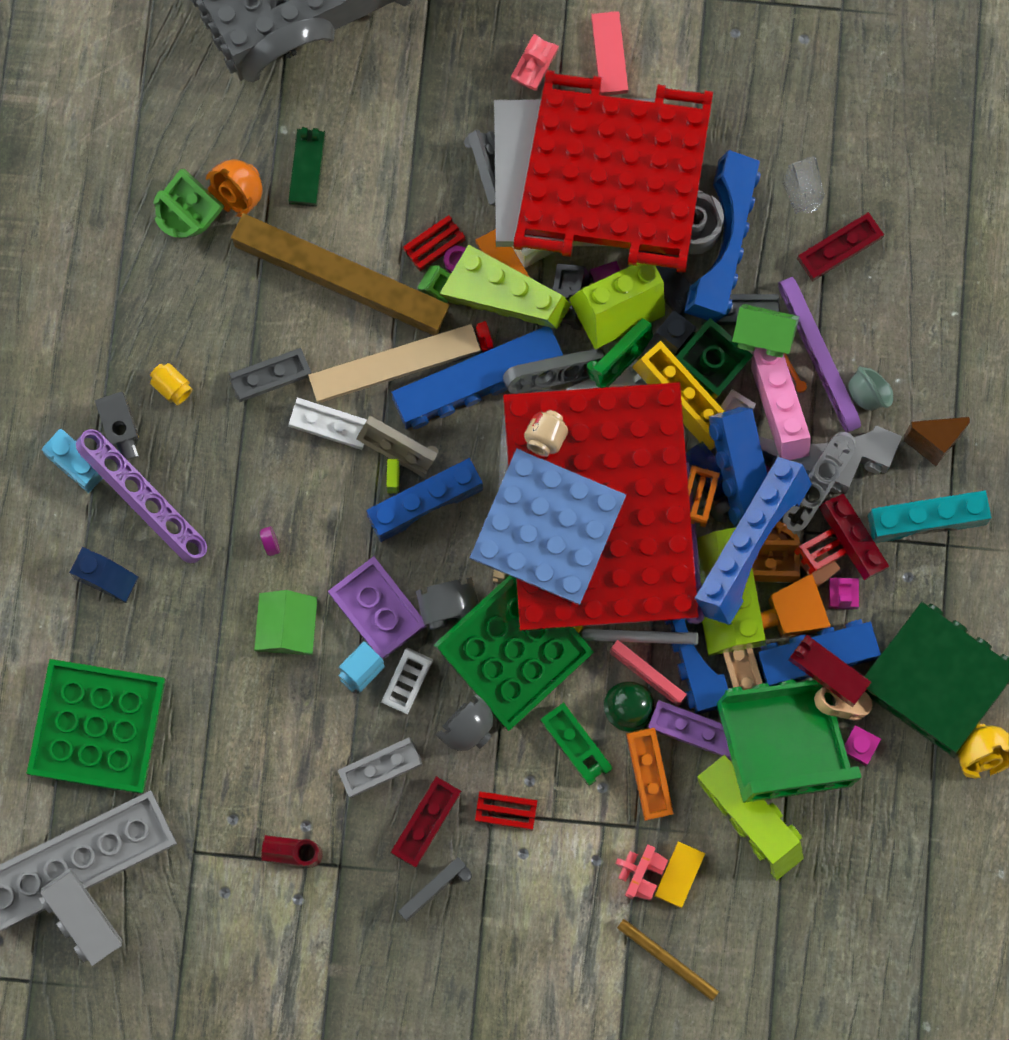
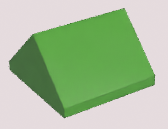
[254,590,318,655]

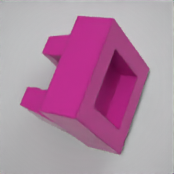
[828,578,859,609]

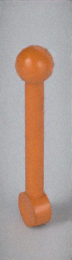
[784,353,807,393]

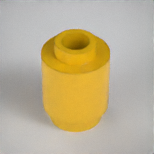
[150,363,193,405]

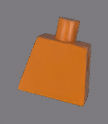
[761,574,831,638]

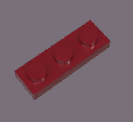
[797,212,884,282]
[819,493,889,580]
[390,776,462,868]

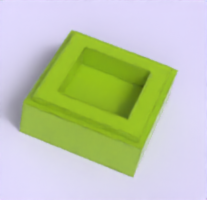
[386,459,400,494]

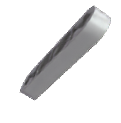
[783,432,856,531]

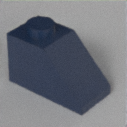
[69,547,139,603]

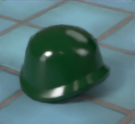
[604,682,654,732]

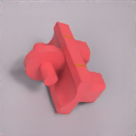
[511,34,559,91]
[615,845,668,901]

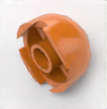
[206,159,263,217]

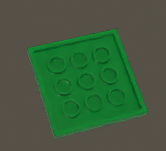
[434,576,594,731]
[26,659,166,794]

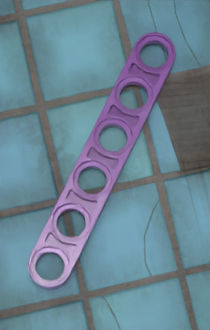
[778,277,861,433]
[76,429,207,563]

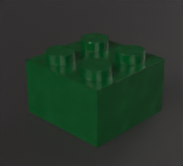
[676,318,753,400]

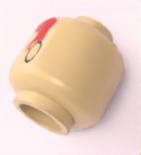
[524,410,568,457]

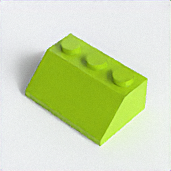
[569,263,665,350]

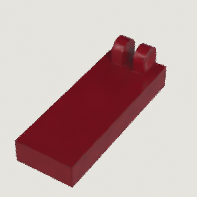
[788,635,871,708]

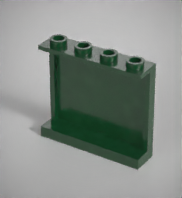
[864,601,1009,759]

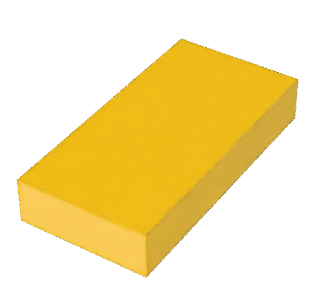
[654,841,705,908]

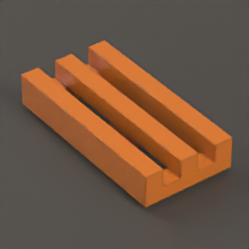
[688,465,720,527]

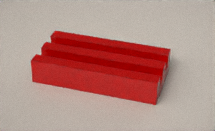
[403,215,466,271]
[794,528,847,575]
[475,791,538,831]

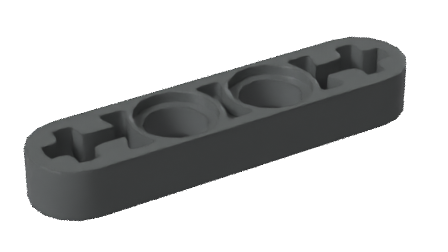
[503,348,606,394]

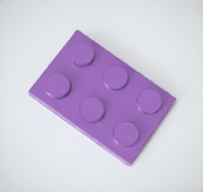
[328,556,427,659]

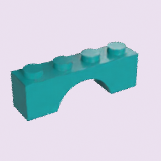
[867,490,992,543]

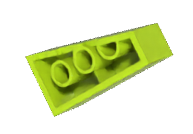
[439,245,572,329]
[697,755,804,881]

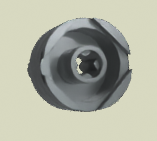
[416,577,479,630]

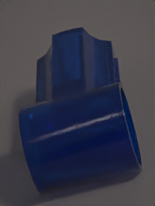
[686,441,725,502]

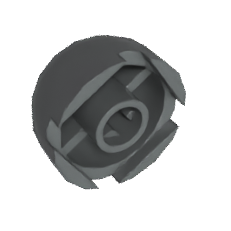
[436,694,493,751]

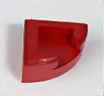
[476,321,494,353]

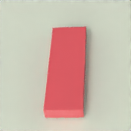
[591,11,628,96]
[610,640,687,706]

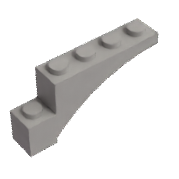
[759,425,902,494]

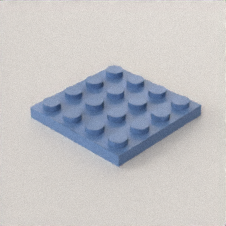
[470,448,626,605]

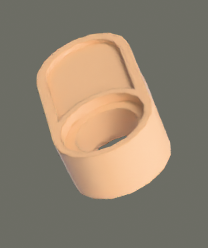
[814,686,873,720]

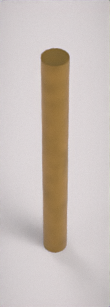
[617,919,719,1001]

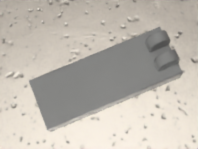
[337,737,423,798]

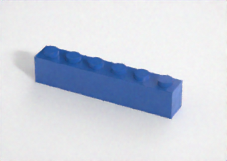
[392,326,563,429]

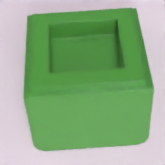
[417,265,451,303]

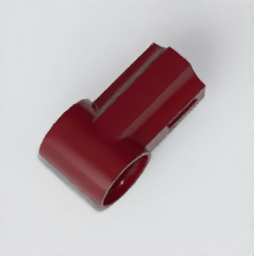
[261,835,323,868]

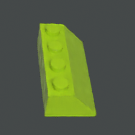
[697,527,766,656]

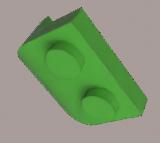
[154,169,225,237]

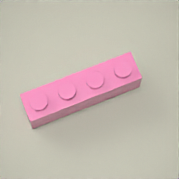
[751,348,811,460]

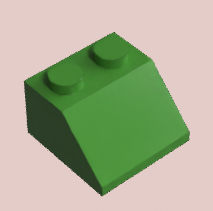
[732,304,799,357]

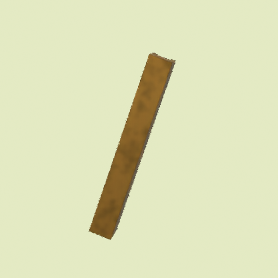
[231,213,450,336]

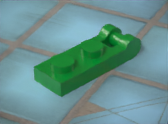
[540,702,613,786]

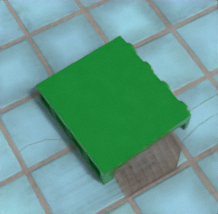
[717,677,862,803]

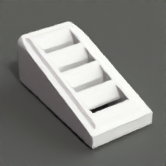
[381,648,433,714]

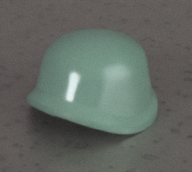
[848,366,893,411]

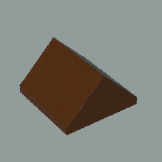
[903,417,970,466]

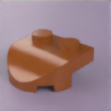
[752,521,800,582]

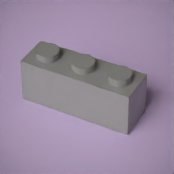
[39,868,122,966]

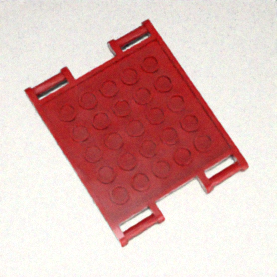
[513,70,713,273]

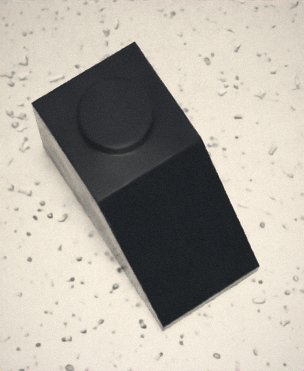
[637,310,696,361]

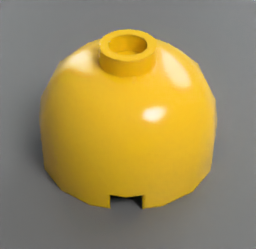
[958,724,1009,779]

